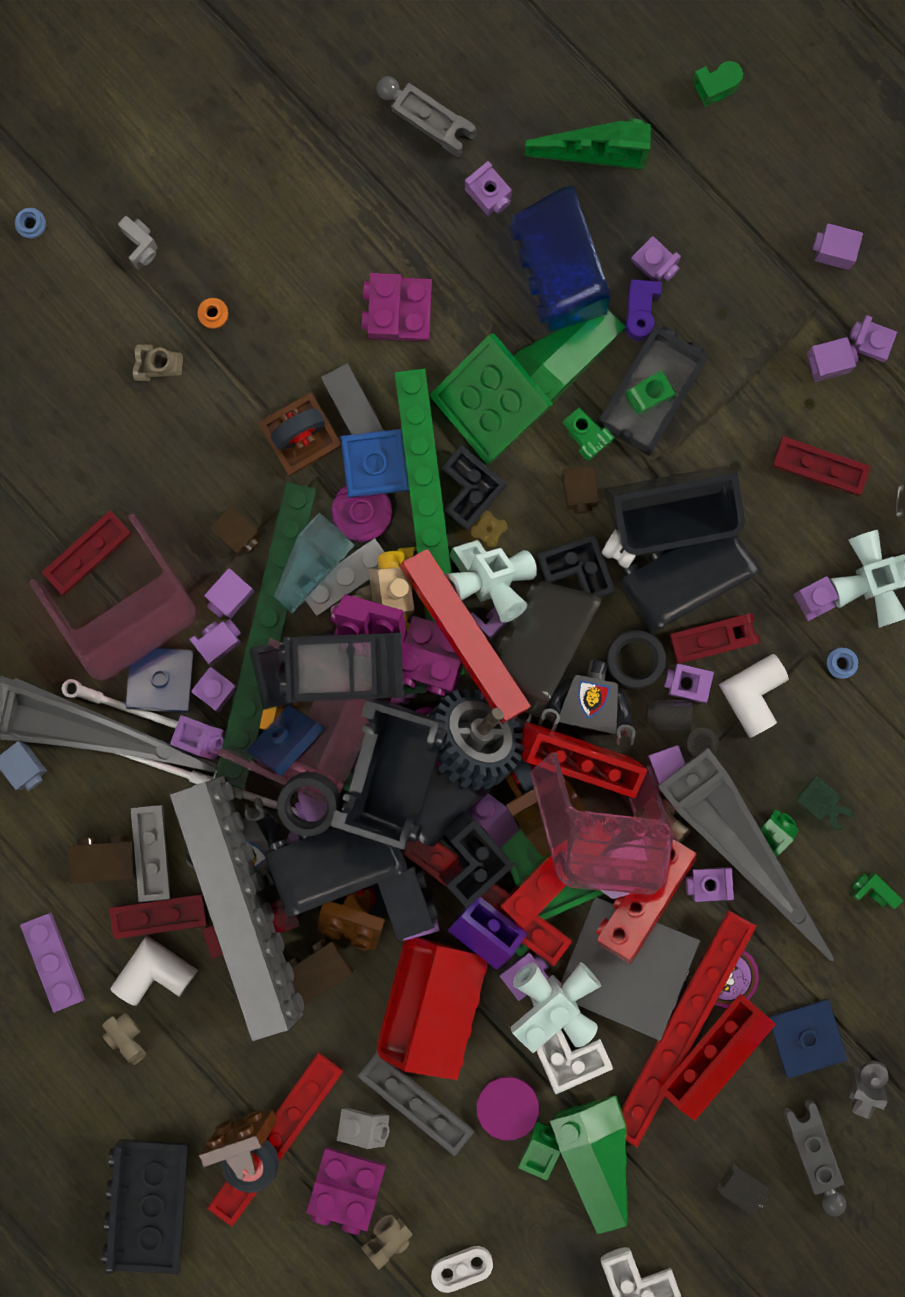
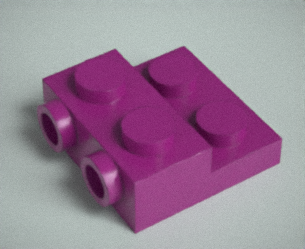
[362,273,432,342]
[330,594,406,658]
[402,616,464,697]
[306,1147,386,1234]

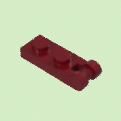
[669,613,760,664]

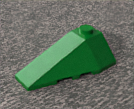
[524,119,651,170]
[514,306,626,403]
[550,1095,628,1234]

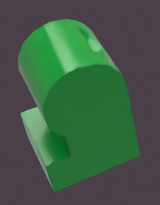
[692,61,743,107]
[625,370,677,416]

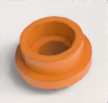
[197,298,228,329]

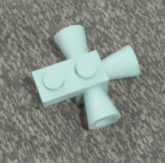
[829,530,905,628]
[445,540,537,622]
[510,962,601,1053]

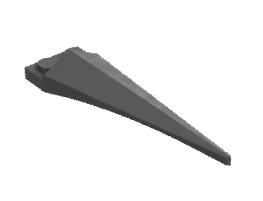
[0,676,218,772]
[657,747,834,961]

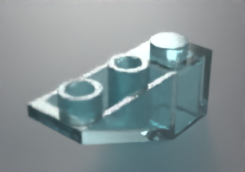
[274,513,354,613]

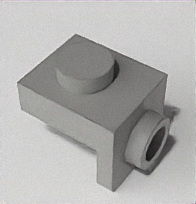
[118,216,158,269]
[337,1108,389,1149]

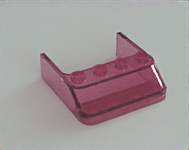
[28,513,197,681]
[217,638,372,803]
[530,753,673,894]

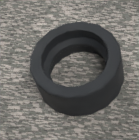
[606,630,666,689]
[277,772,340,836]

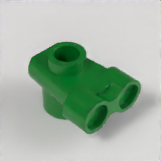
[563,408,615,462]

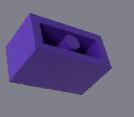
[448,897,527,970]

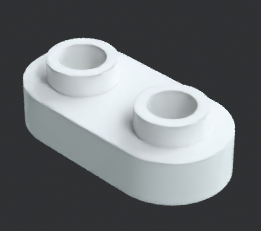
[431,1246,493,1293]

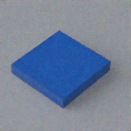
[341,429,409,498]

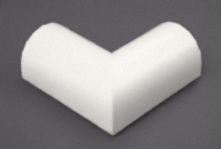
[718,654,789,738]
[110,935,198,1006]
[536,1029,613,1094]
[600,1248,681,1297]

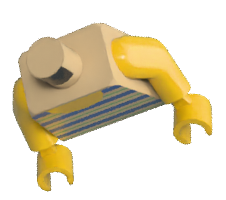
[368,547,417,634]

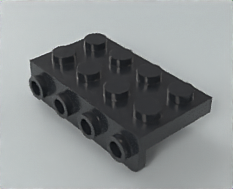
[101,1139,189,1274]

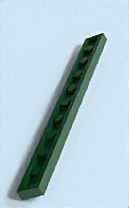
[215,482,317,789]

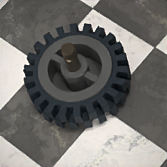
[429,689,524,790]

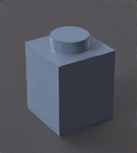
[0,741,47,791]

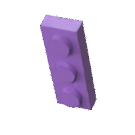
[20,912,85,1013]

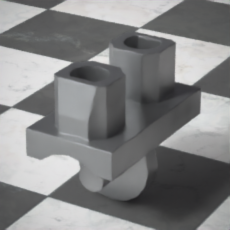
[848,1061,888,1119]

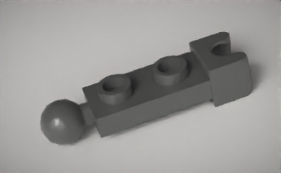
[376,76,477,157]
[782,1099,847,1217]

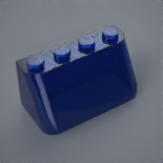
[509,185,610,332]

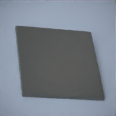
[561,897,700,1041]

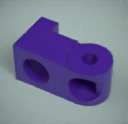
[626,279,662,341]

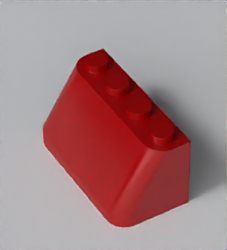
[377,937,488,1080]

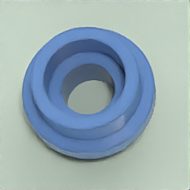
[15,208,46,239]
[827,648,858,679]

